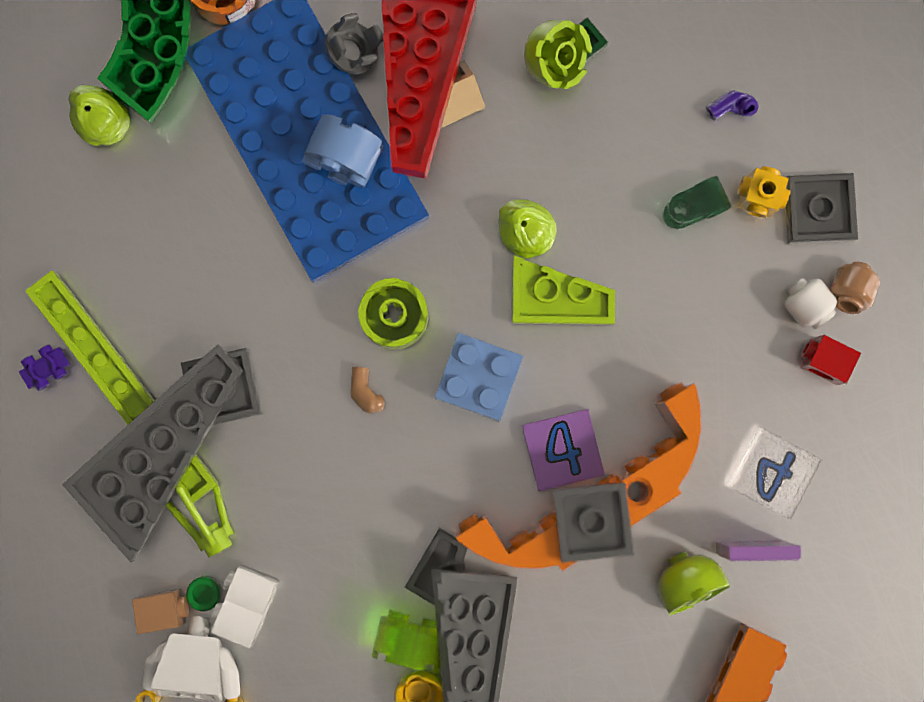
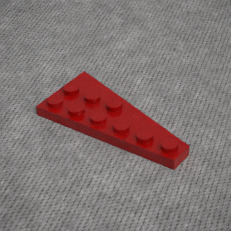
[381,0,477,179]

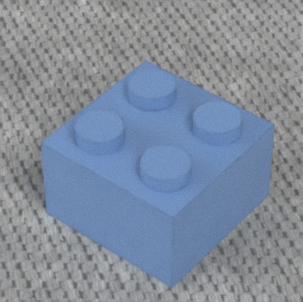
[435,333,523,422]

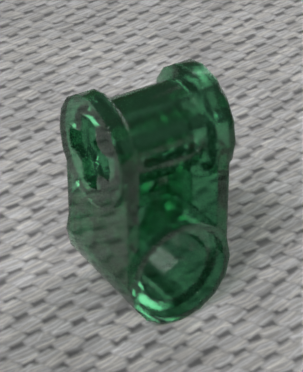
[663,176,732,230]

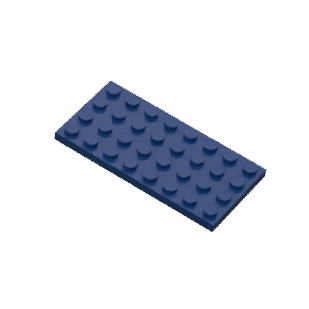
[186,0,429,283]

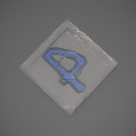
[728,427,822,520]

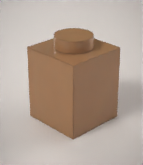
[132,589,189,635]

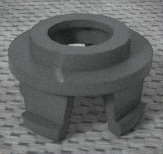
[325,13,383,74]

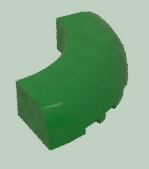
[97,0,191,124]

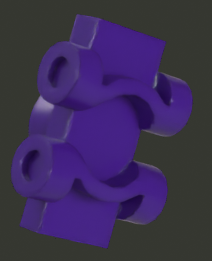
[19,345,71,391]

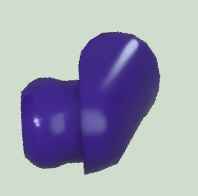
[706,90,759,121]

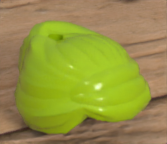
[68,84,130,146]
[499,199,557,258]

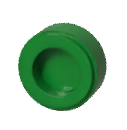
[186,576,223,612]

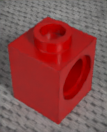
[801,335,861,385]

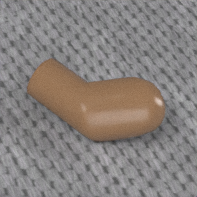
[350,367,385,414]

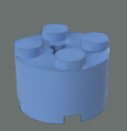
[302,114,383,188]

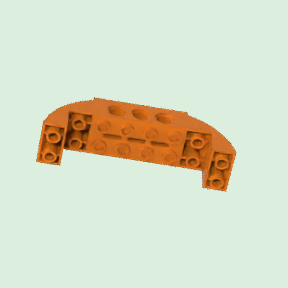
[456,382,701,571]

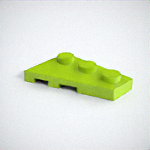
[512,255,615,325]

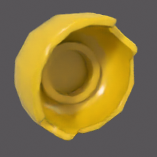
[394,670,444,702]

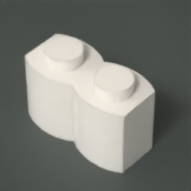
[209,566,279,648]

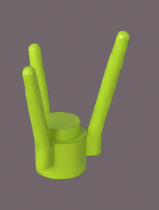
[166,485,234,558]

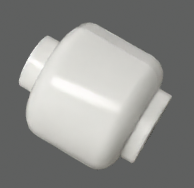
[785,277,837,329]

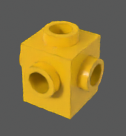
[737,166,790,218]

